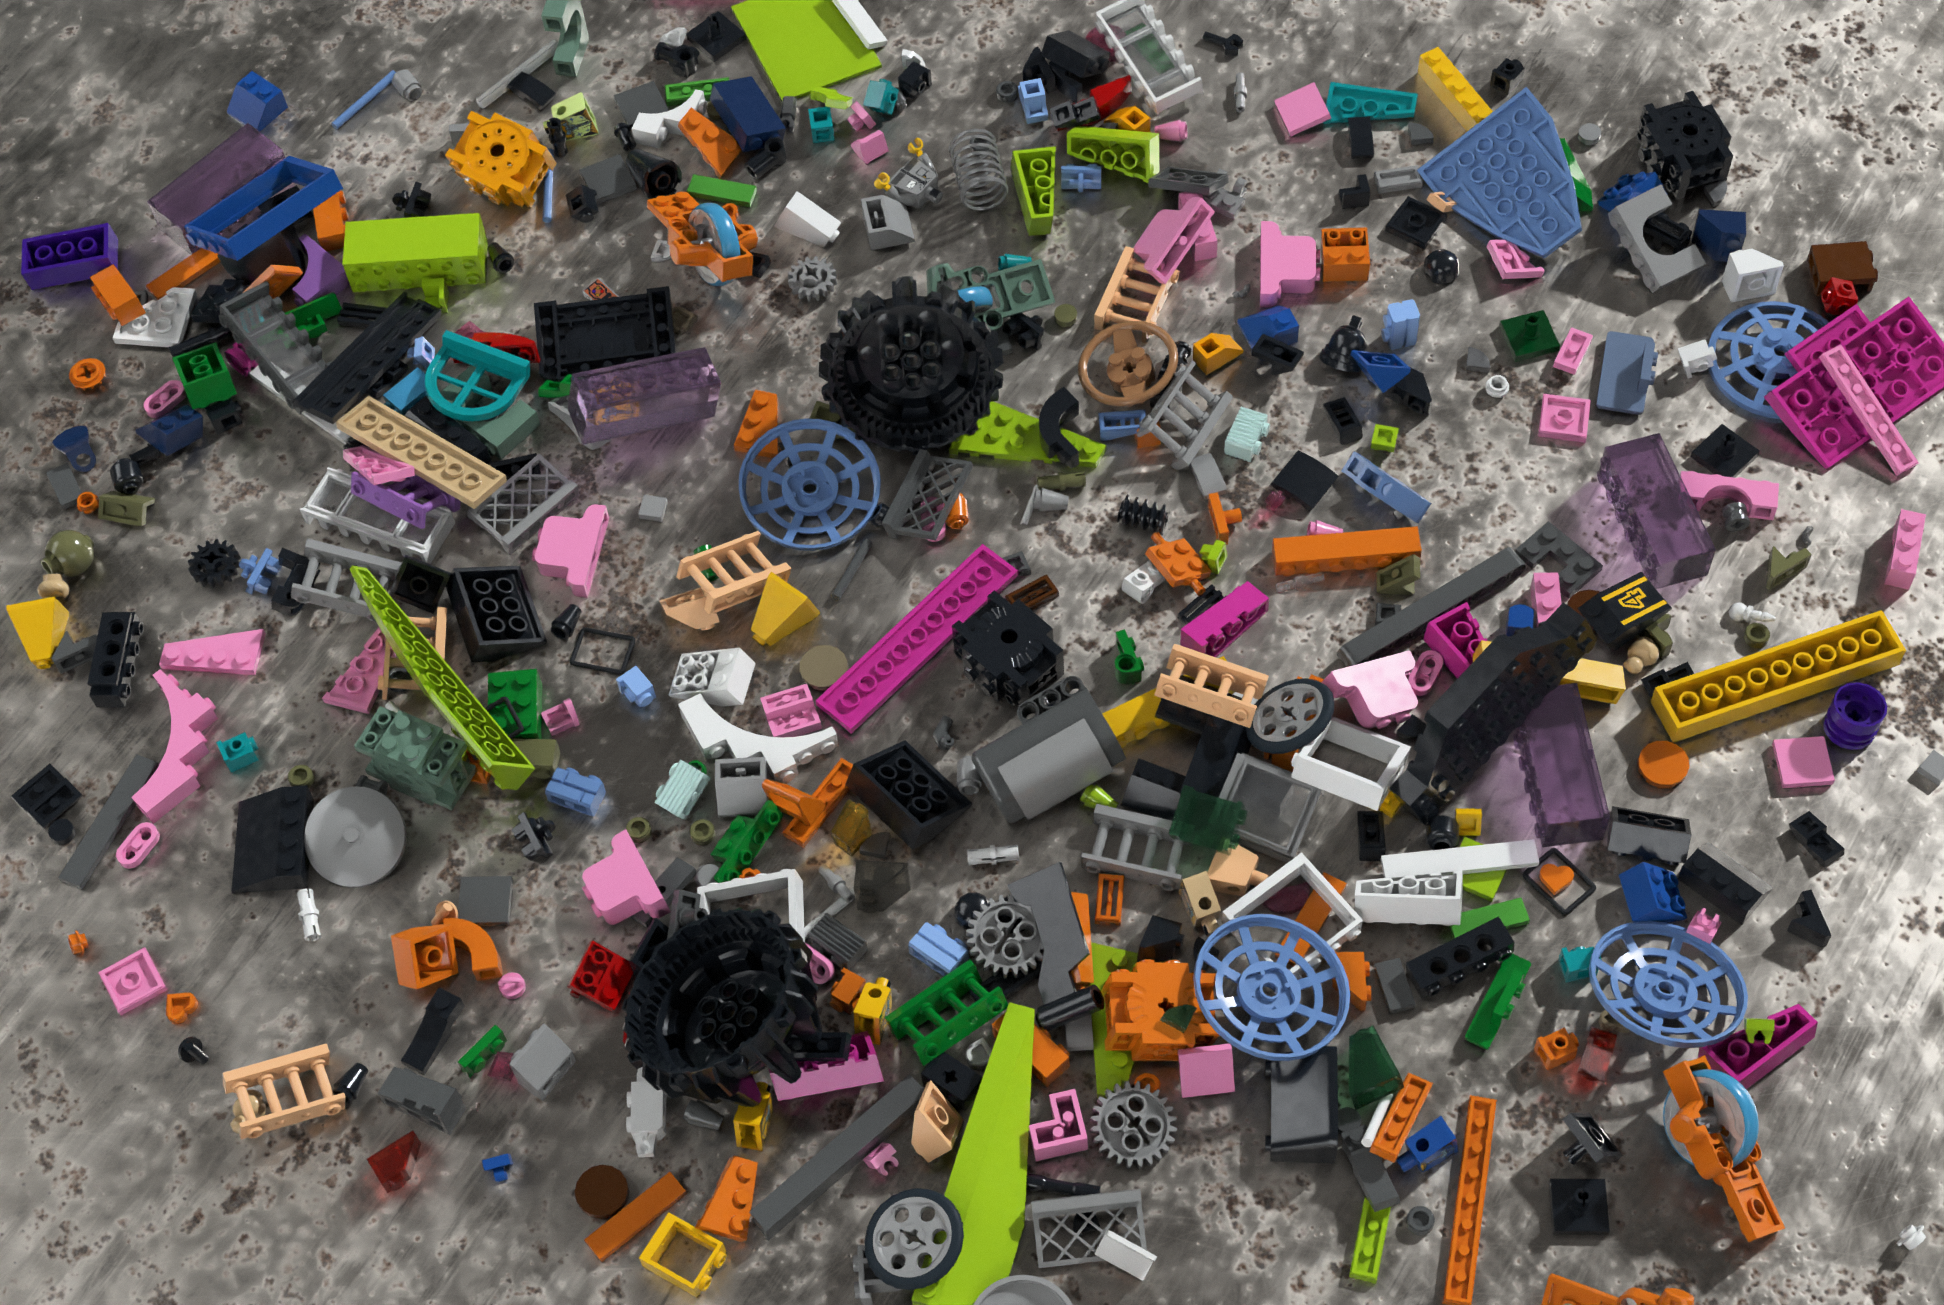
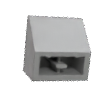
[861,195,915,250]
[715,757,769,818]
[509,1024,576,1101]

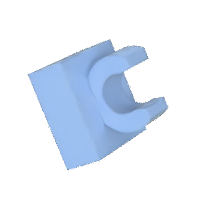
[407,336,435,369]

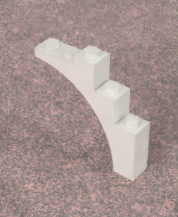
[678,694,839,783]

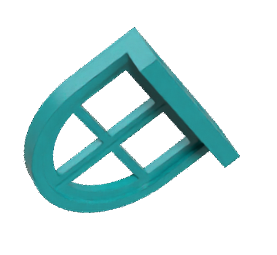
[425,330,530,421]

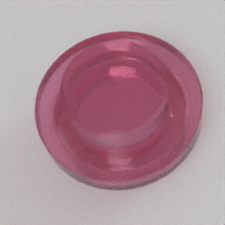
[1265,490,1286,513]

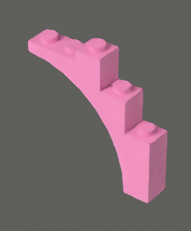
[131,669,218,824]

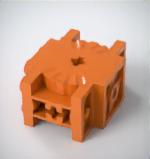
[1101,959,1219,1061]

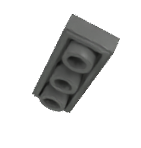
[631,857,696,928]

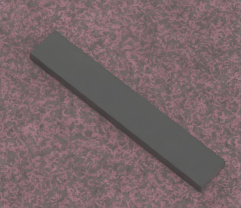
[58,754,159,890]

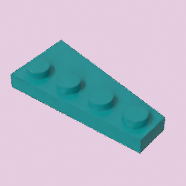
[1323,82,1418,124]

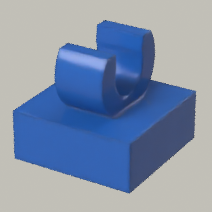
[482,1153,513,1182]

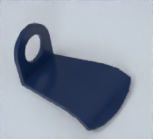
[52,425,96,472]

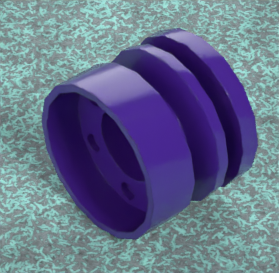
[1823,682,1888,750]

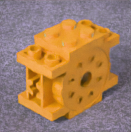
[445,111,557,208]

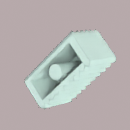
[1224,406,1270,462]
[654,759,711,820]

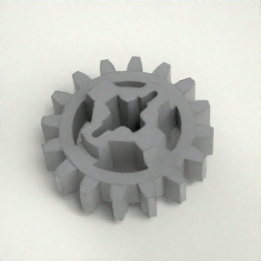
[788,256,837,302]

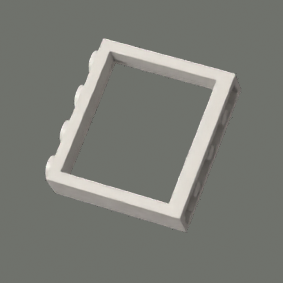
[1291,716,1411,811]
[1221,853,1363,980]
[697,869,805,943]

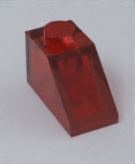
[1577,1026,1617,1082]
[367,1130,421,1193]

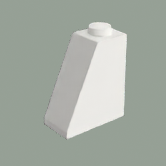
[774,191,841,247]

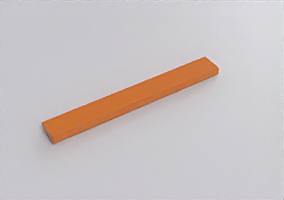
[1443,1095,1497,1305]

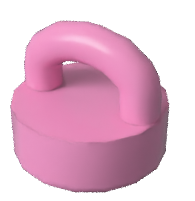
[498,972,526,1000]

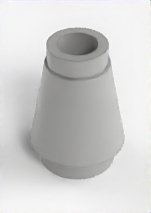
[1033,488,1069,511]

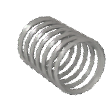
[949,128,1009,211]

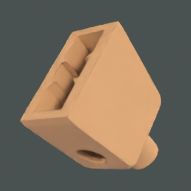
[1207,837,1269,897]

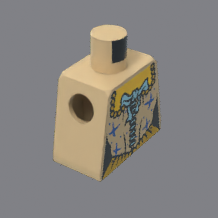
[1178,871,1221,937]

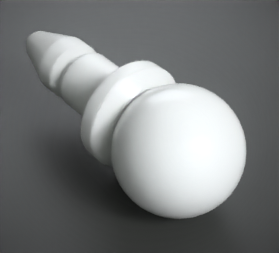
[1729,603,1776,623]

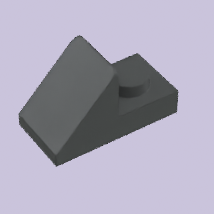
[52,631,97,674]

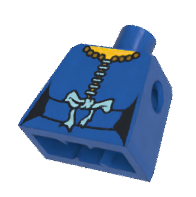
[1396,1116,1459,1173]

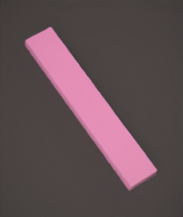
[1819,344,1919,476]

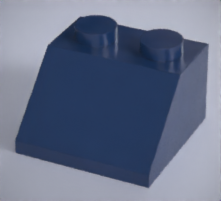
[1691,209,1746,262]
[136,404,203,456]

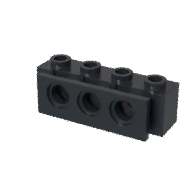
[87,612,144,708]

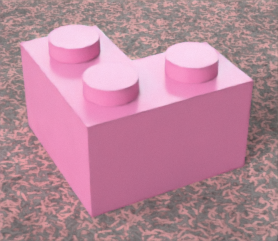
[1029,1089,1088,1161]

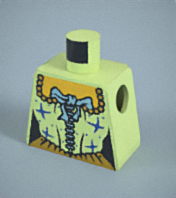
[543,92,599,141]

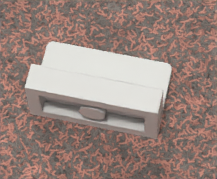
[1094,1230,1157,1281]

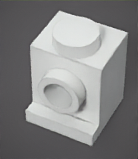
[1678,339,1717,379]

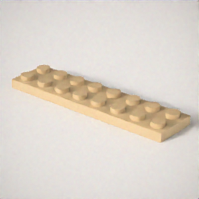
[336,396,507,509]

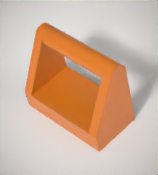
[762,779,826,825]

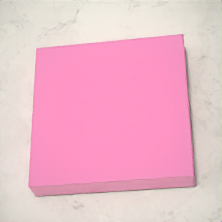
[1274,82,1331,137]
[1538,394,1591,443]
[1772,736,1835,788]
[98,947,168,1015]
[1178,1044,1235,1098]

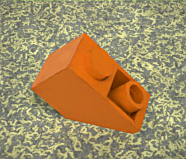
[1332,952,1371,1011]

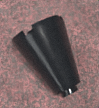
[626,149,682,199]

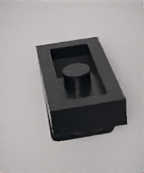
[1022,47,1056,94]
[1251,334,1304,375]
[1787,889,1832,947]

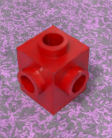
[1820,277,1858,315]

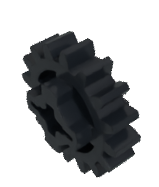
[188,539,241,588]

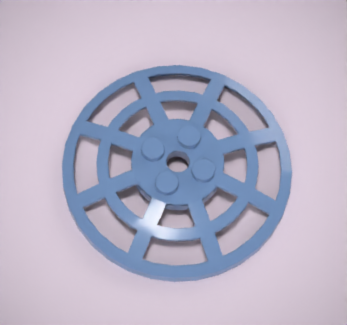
[1708,301,1829,419]
[738,418,881,551]
[1193,914,1350,1061]
[1589,921,1748,1048]

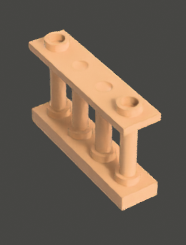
[1094,246,1180,343]
[676,531,791,615]
[378,607,447,700]
[1154,644,1269,728]
[223,1043,346,1139]

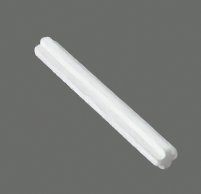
[476,40,558,109]

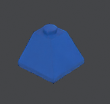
[1237,305,1299,349]

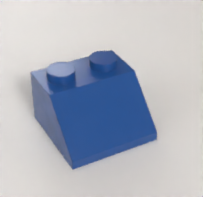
[227,71,288,134]

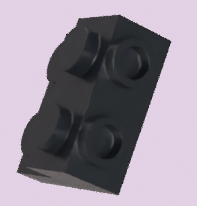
[191,279,248,323]

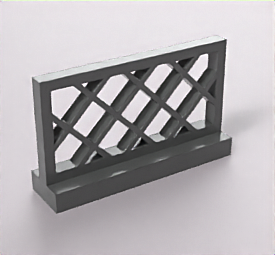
[882,449,973,540]

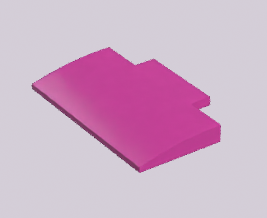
[1764,296,1944,469]

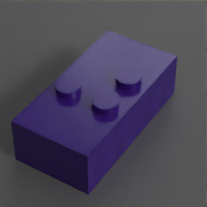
[21,223,118,290]

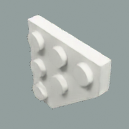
[113,287,197,347]

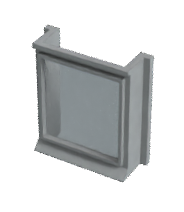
[1208,753,1325,863]

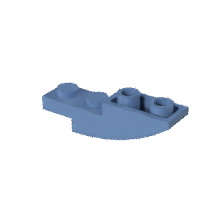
[1341,451,1432,523]

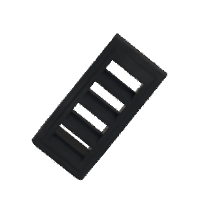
[1323,397,1363,445]

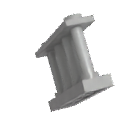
[1136,360,1233,471]
[291,538,402,622]
[1081,804,1195,891]

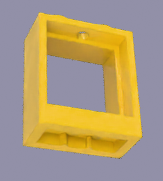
[639,1212,727,1298]

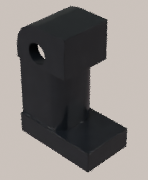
[271,547,321,616]

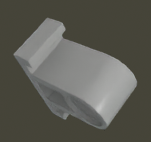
[853,1245,905,1305]

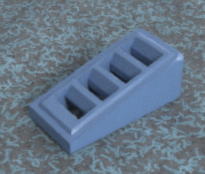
[1099,409,1146,441]

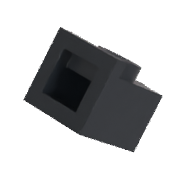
[1490,58,1525,95]
[898,61,932,99]
[565,184,599,223]
[205,398,243,435]

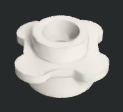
[1896,1225,1926,1250]

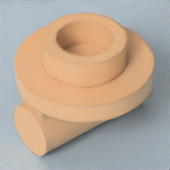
[431,900,458,925]

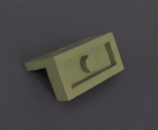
[98,491,155,526]

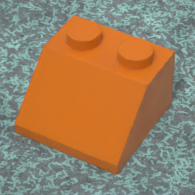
[391,924,459,989]

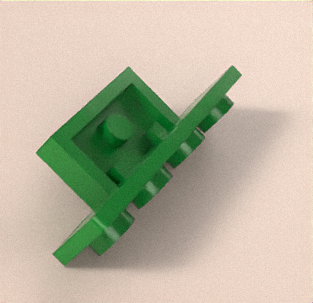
[251,292,342,349]
[710,800,783,883]
[1465,953,1531,1050]

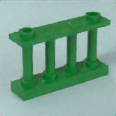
[885,959,1008,1066]

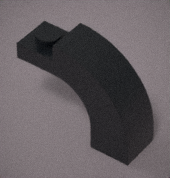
[1039,387,1079,469]

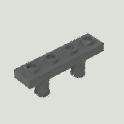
[667,889,708,940]

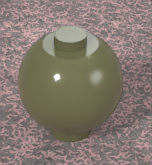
[41,530,94,577]

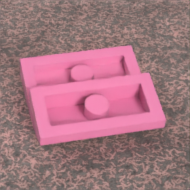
[760,684,822,738]

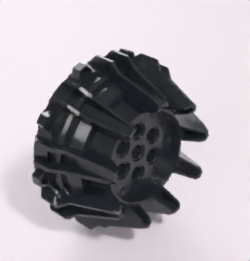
[819,276,1004,455]
[622,908,822,1107]

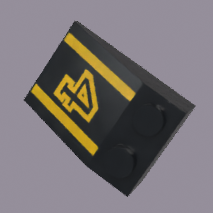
[1577,572,1672,654]

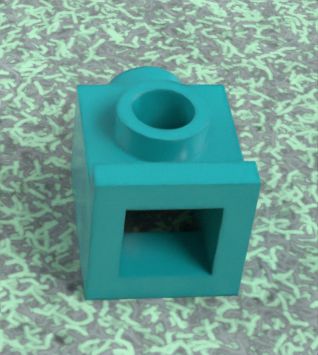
[808,107,835,143]
[216,732,259,773]
[1558,946,1602,982]

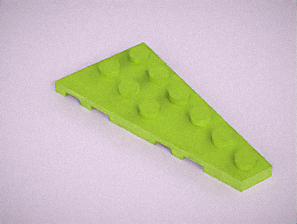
[949,402,1106,468]
[1089,942,1161,1099]

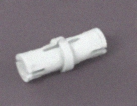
[967,844,1019,866]
[297,889,321,941]

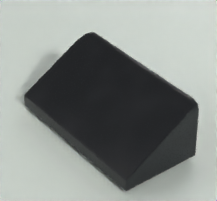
[490,453,541,481]

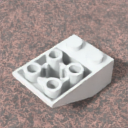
[669,648,756,707]

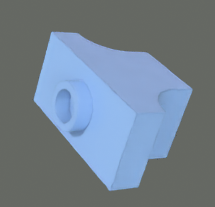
[1018,78,1048,124]

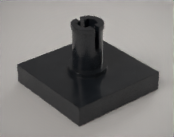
[686,11,747,62]
[1691,424,1760,478]
[1562,1113,1623,1165]
[1549,1178,1610,1235]

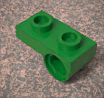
[1115,629,1144,685]

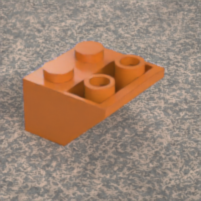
[1321,227,1370,282]

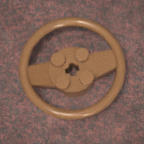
[1078,321,1178,408]

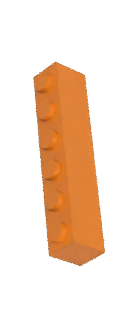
[1272,526,1422,576]

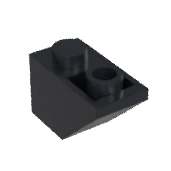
[1387,367,1432,417]

